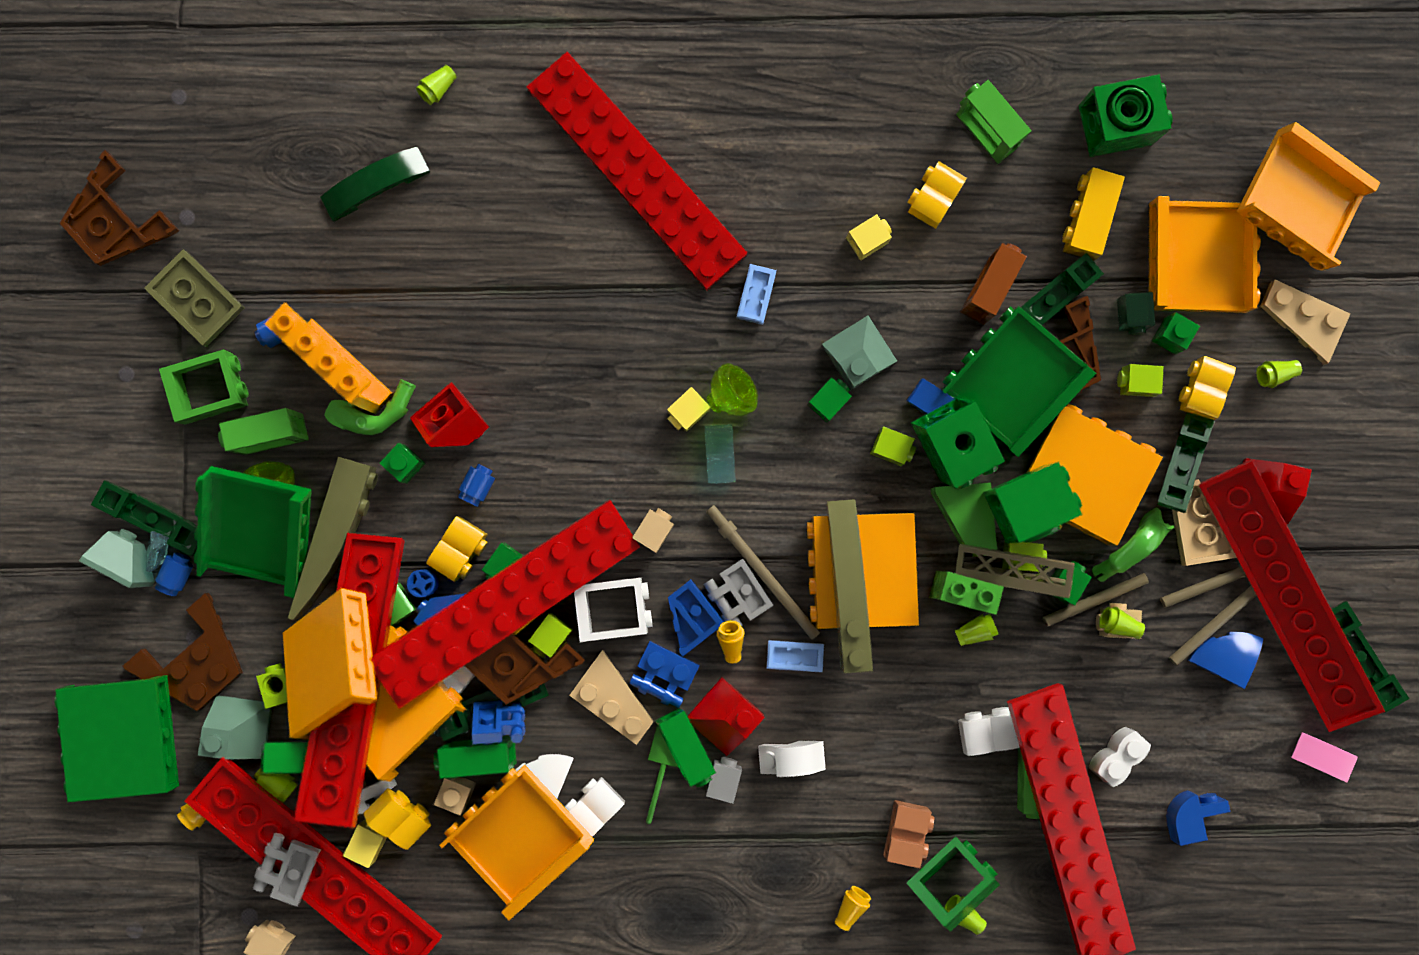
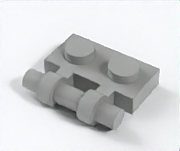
[703,559,773,626]
[253,833,321,906]

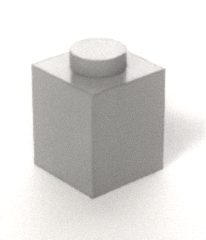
[706,757,742,804]

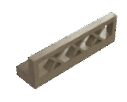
[955,544,1075,598]

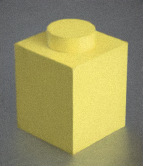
[846,214,892,261]
[667,387,710,432]
[343,820,387,868]

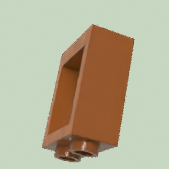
[960,243,1027,325]

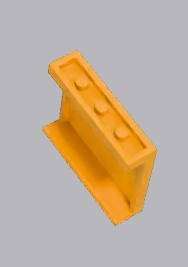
[1237,122,1380,271]
[1148,196,1261,313]
[265,303,394,414]
[1027,404,1163,546]
[807,513,919,629]
[283,588,377,740]
[366,625,466,782]
[439,765,594,920]

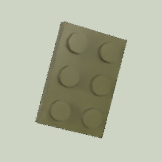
[144,249,245,347]

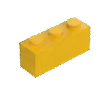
[1062,167,1125,261]

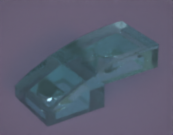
[705,424,736,484]

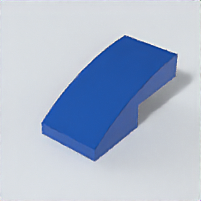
[907,378,954,415]

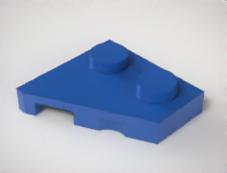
[668,579,724,657]

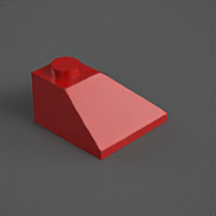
[410,382,489,447]
[1243,458,1312,525]
[687,677,765,756]

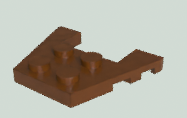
[60,150,179,266]
[1060,296,1101,391]
[122,593,243,711]
[465,633,585,704]

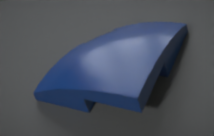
[1187,631,1263,689]

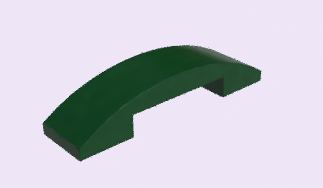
[320,147,430,222]
[1021,253,1104,325]
[1157,412,1215,513]
[91,480,197,556]
[1332,601,1409,713]
[438,683,549,741]

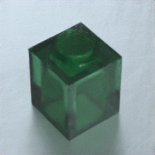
[1117,292,1155,335]

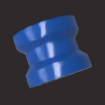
[407,569,439,598]

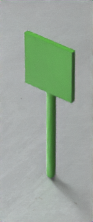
[646,727,678,824]

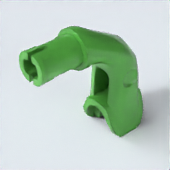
[324,379,416,435]
[1092,507,1175,582]

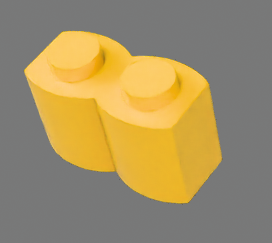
[907,161,967,229]
[1178,356,1236,420]
[426,516,488,582]
[363,789,432,850]

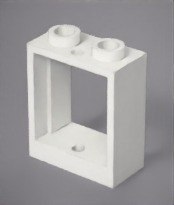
[574,577,652,642]

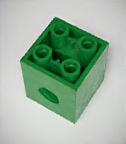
[1078,74,1173,157]
[911,397,1005,489]
[983,462,1083,543]

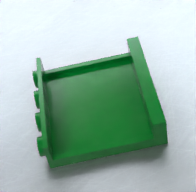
[942,305,1096,457]
[194,466,312,598]
[54,675,179,802]

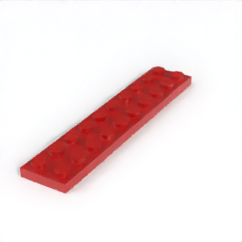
[526,51,748,291]
[1199,460,1385,732]
[370,500,640,709]
[294,533,405,828]
[1007,683,1136,955]
[184,757,442,955]

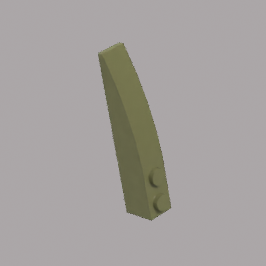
[288,457,378,620]
[827,499,873,673]

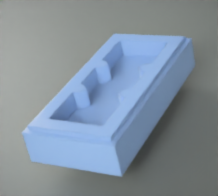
[737,264,777,325]
[766,640,824,672]

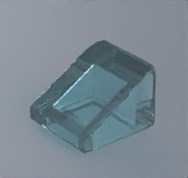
[146,531,169,572]

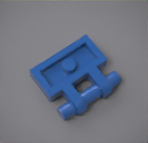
[629,641,700,708]
[472,700,525,745]

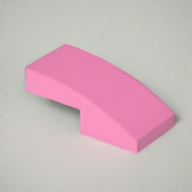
[1291,732,1358,783]

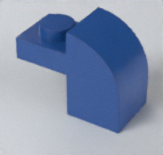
[1166,790,1230,846]

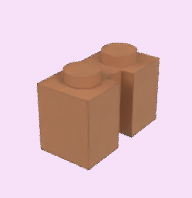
[883,800,934,868]

